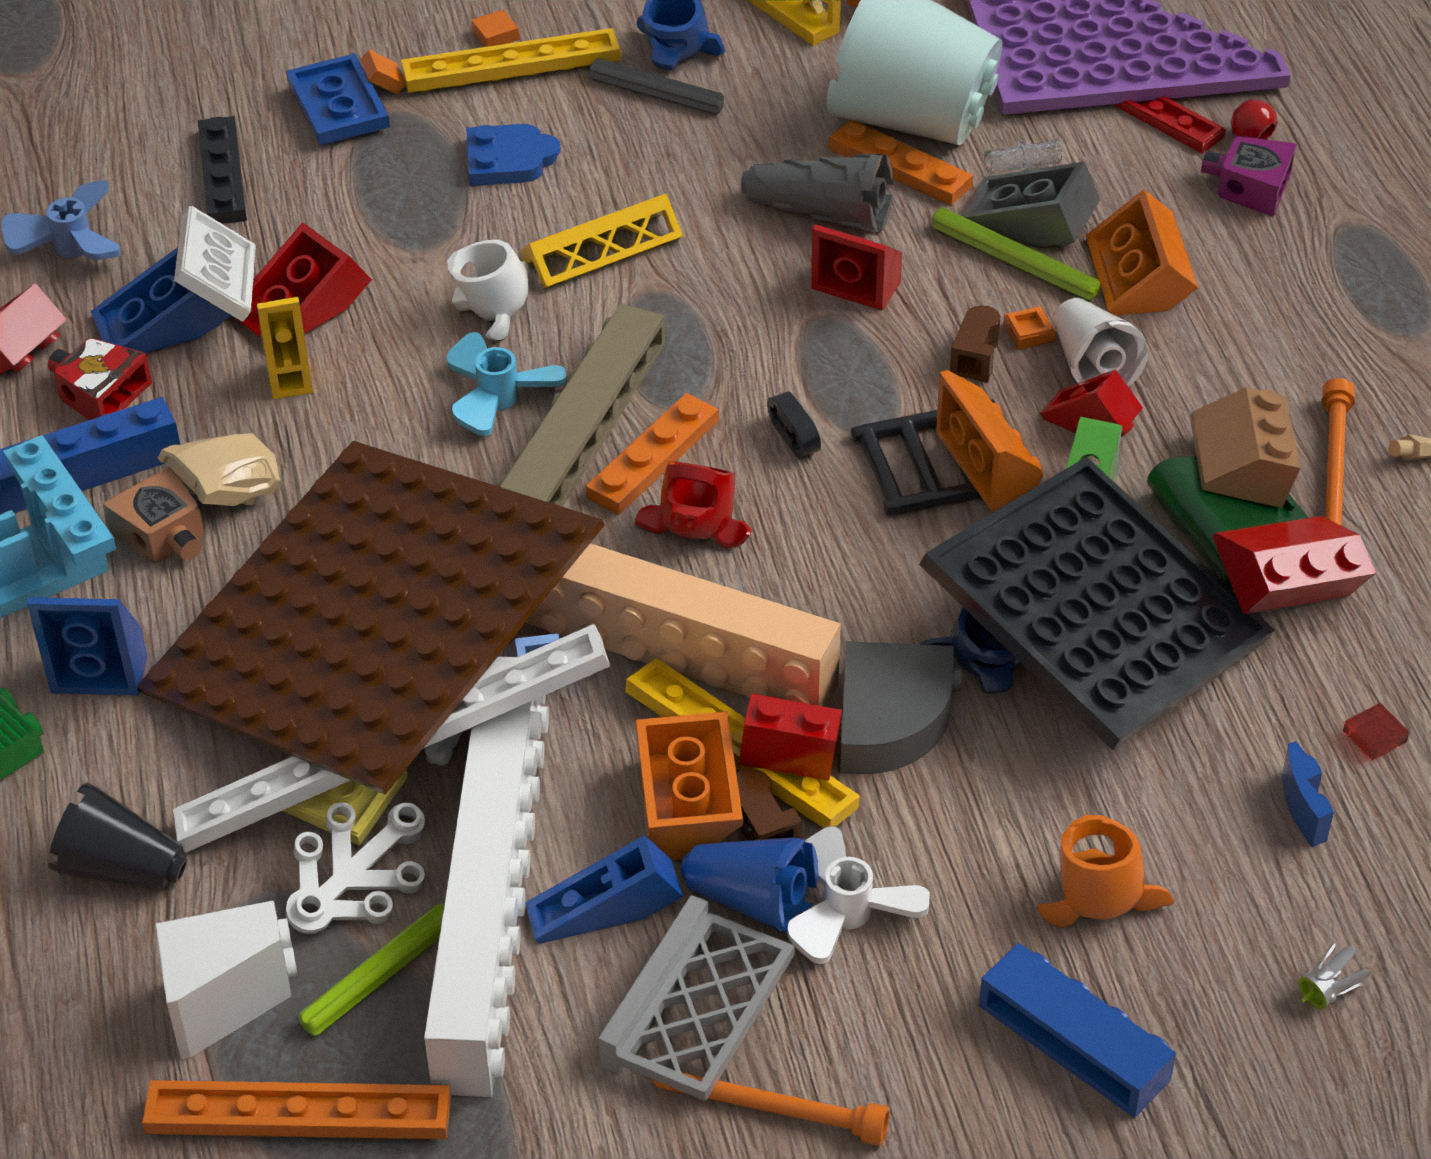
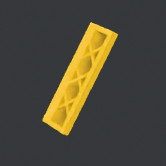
[748,0,841,46]
[520,193,683,289]

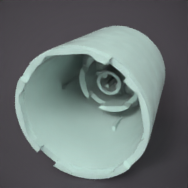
[826,0,1002,145]

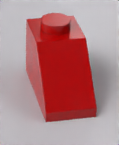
[1040,369,1143,437]

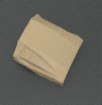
[158,433,280,506]

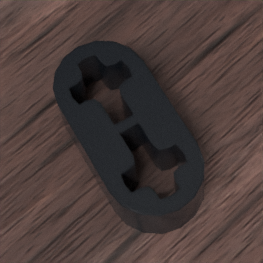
[767,391,821,458]

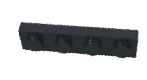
[198,116,247,224]

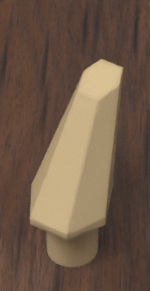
[1388,434,1431,461]

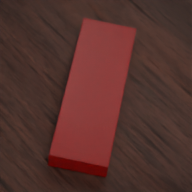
[1115,96,1226,154]

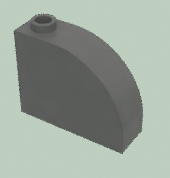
[840,641,962,774]

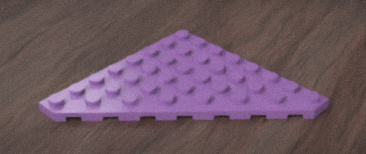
[965,0,1291,115]

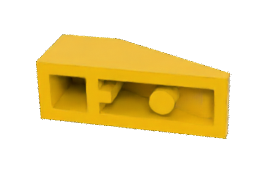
[257,297,313,399]

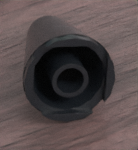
[48,782,188,889]

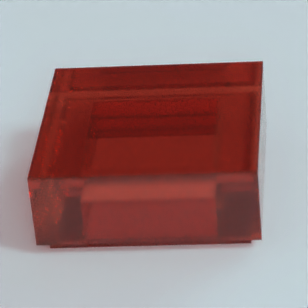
[1343,703,1410,760]

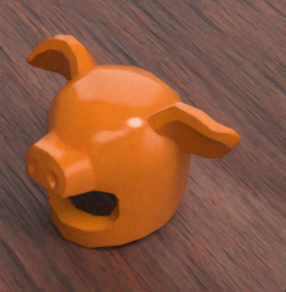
[1036,815,1174,928]

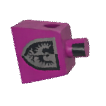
[1201,136,1296,216]

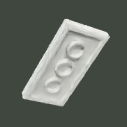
[174,206,256,322]

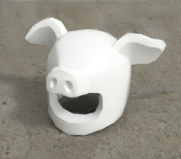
[447,240,529,341]

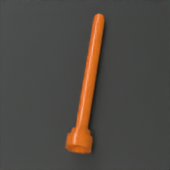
[1322,378,1355,526]
[653,1073,890,1147]

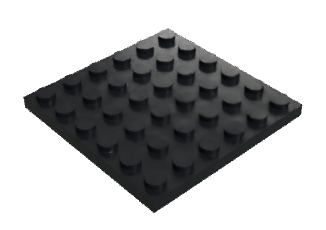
[919,457,1275,750]

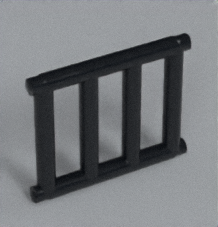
[851,399,994,515]

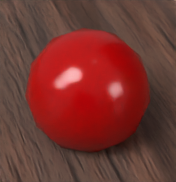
[1230,99,1278,140]

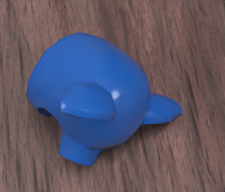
[636,0,725,71]

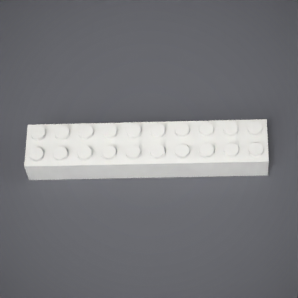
[424,657,549,1097]

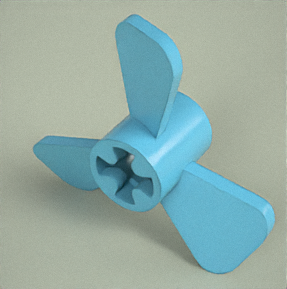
[447,332,566,436]

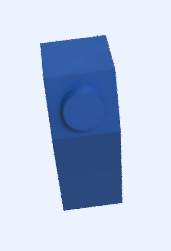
[525,835,683,944]

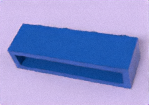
[979,942,1176,1118]

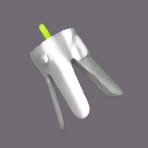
[1298,942,1371,1010]

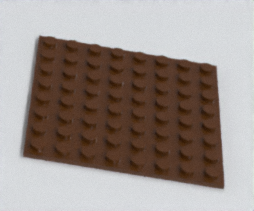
[138,441,605,794]

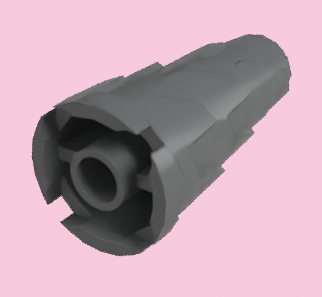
[741,154,893,232]

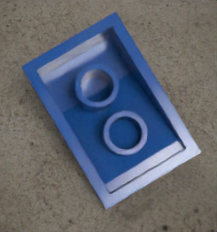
[91,247,231,353]
[27,597,148,695]

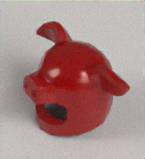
[635,461,751,548]

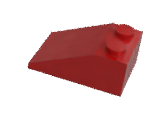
[231,222,372,338]

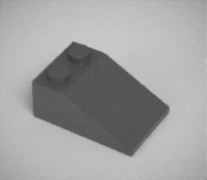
[960,161,1100,247]

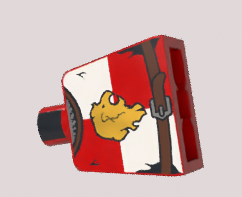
[48,338,152,420]

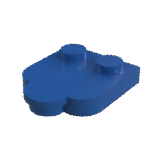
[466,124,561,186]

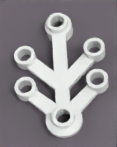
[286,802,425,934]

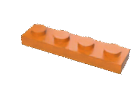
[829,120,973,206]
[586,393,719,515]

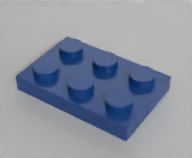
[286,53,390,145]

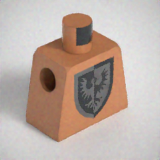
[103,467,204,562]

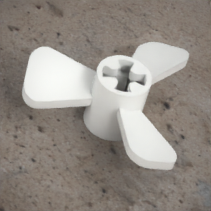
[788,827,930,964]

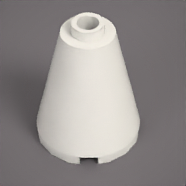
[1054,298,1148,387]

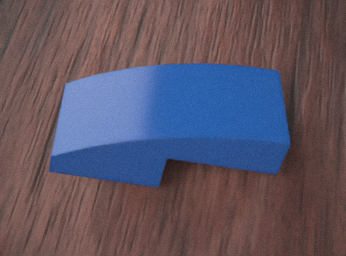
[1282,741,1334,847]

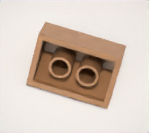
[1190,387,1301,508]

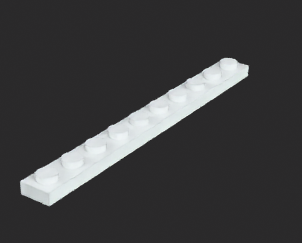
[173,624,610,852]

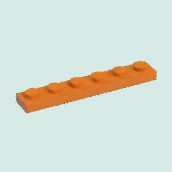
[142,1080,451,1139]

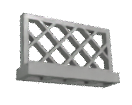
[598,895,795,1101]

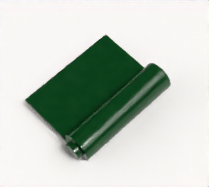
[1147,456,1309,590]

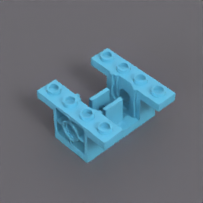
[0,435,116,618]

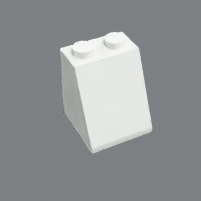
[156,901,298,1060]

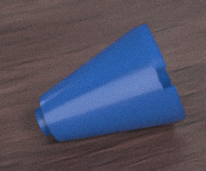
[681,837,818,932]

